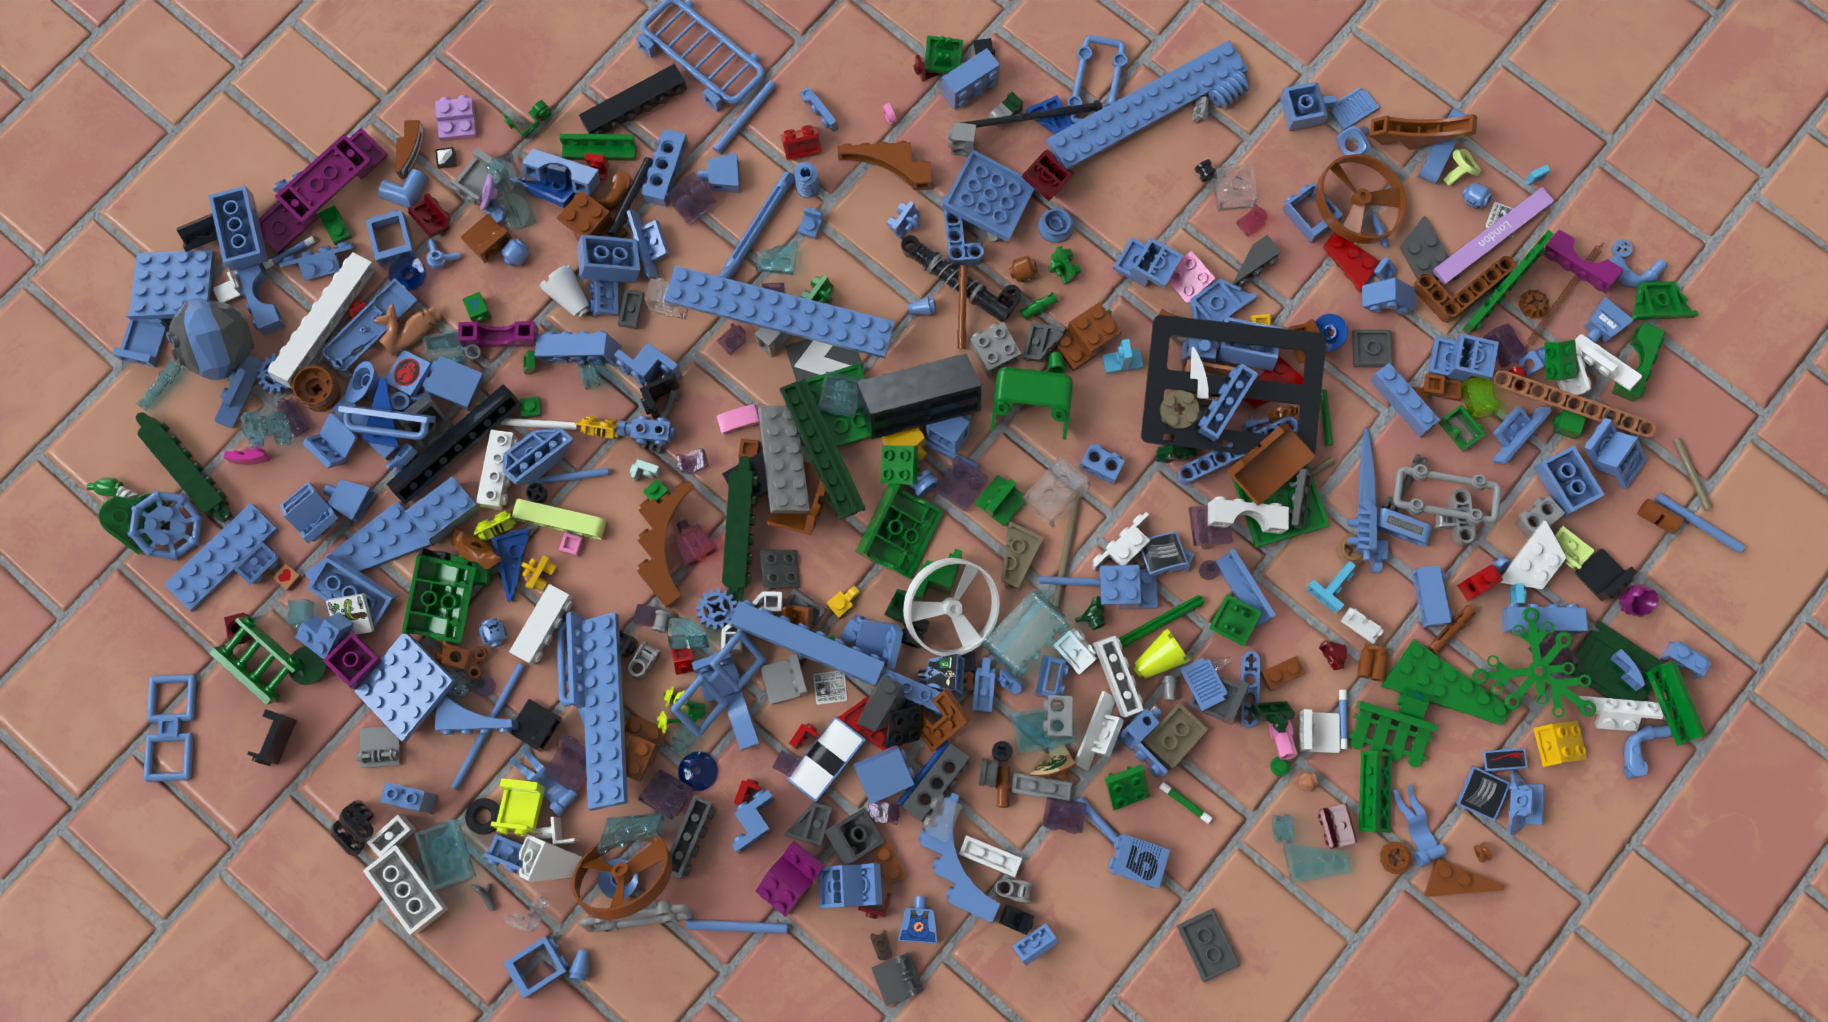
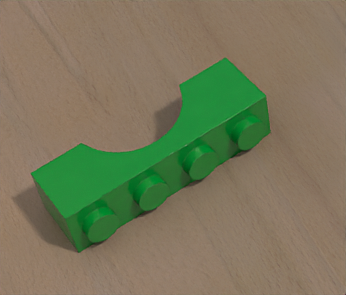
[1612,322,1665,402]

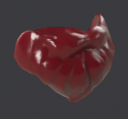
[1319,640,1347,670]

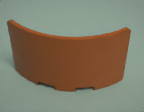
[1227,422,1315,506]
[767,461,826,535]

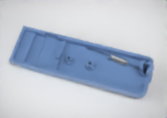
[322,278,418,372]

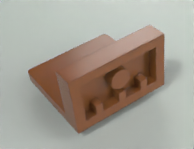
[461,214,512,263]

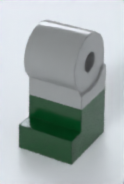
[988,92,1024,128]

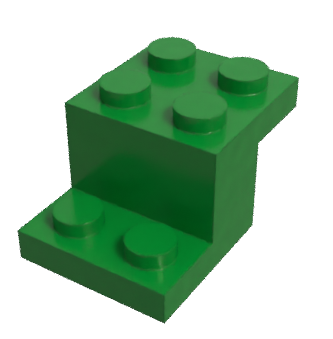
[914,549,963,601]

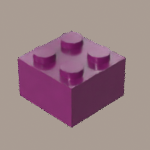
[323,632,381,690]

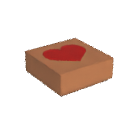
[273,563,302,591]

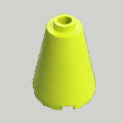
[1133,629,1190,679]

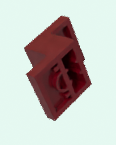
[1021,149,1075,201]

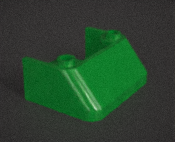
[990,367,1073,440]

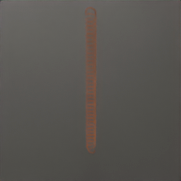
[1525,243,1604,349]

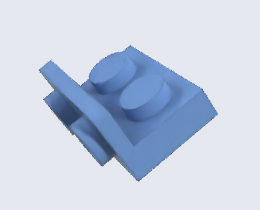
[589,280,619,317]
[1012,923,1059,966]

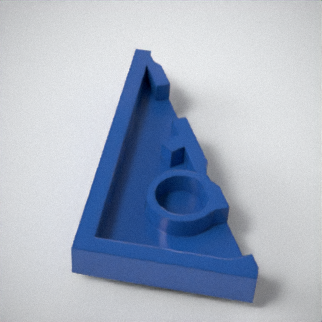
[510,177,576,208]

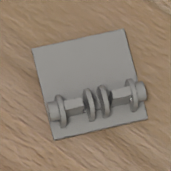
[356,726,400,768]

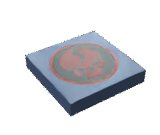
[385,350,432,397]

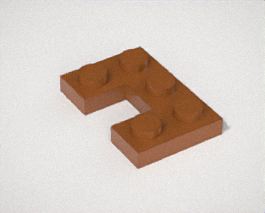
[920,688,971,752]

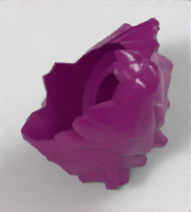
[1618,584,1659,617]

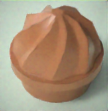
[1298,772,1318,791]

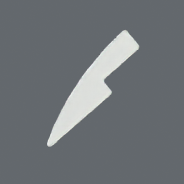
[1190,347,1209,399]

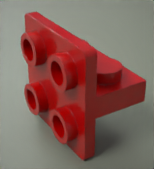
[780,125,822,160]

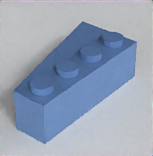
[534,331,622,367]

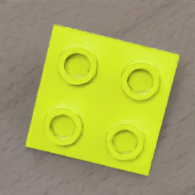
[474,511,517,541]

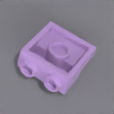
[435,95,477,141]

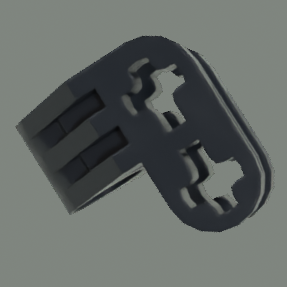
[330,800,374,856]

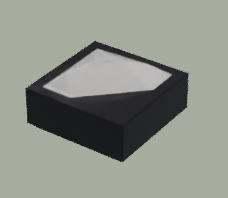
[435,147,457,169]

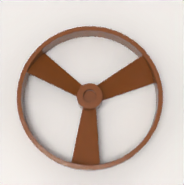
[1315,154,1407,244]
[572,829,673,920]

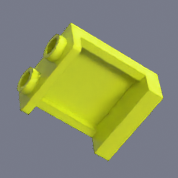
[491,778,546,836]

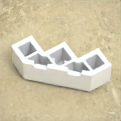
[721,592,784,653]

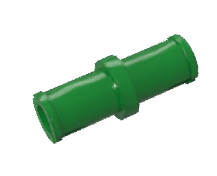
[1020,292,1058,320]

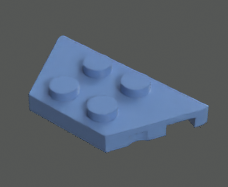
[1190,278,1257,322]

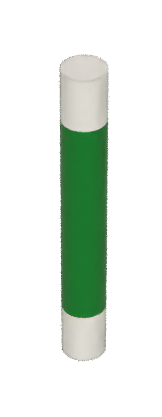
[1159,782,1213,824]

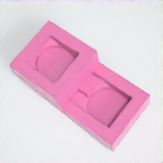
[717,404,760,434]

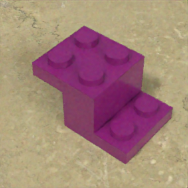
[755,841,825,917]

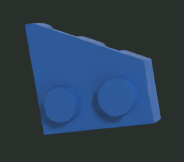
[1026,95,1073,135]

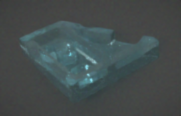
[756,241,798,275]

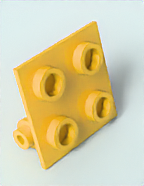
[575,416,619,439]

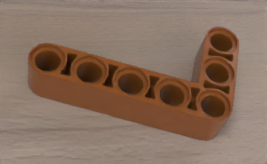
[1413,256,1515,323]

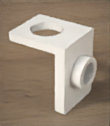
[213,271,242,303]

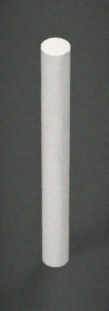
[501,418,578,430]

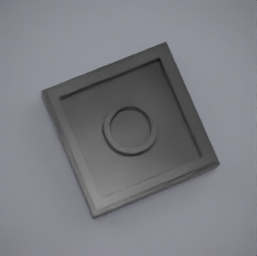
[1352,329,1393,367]

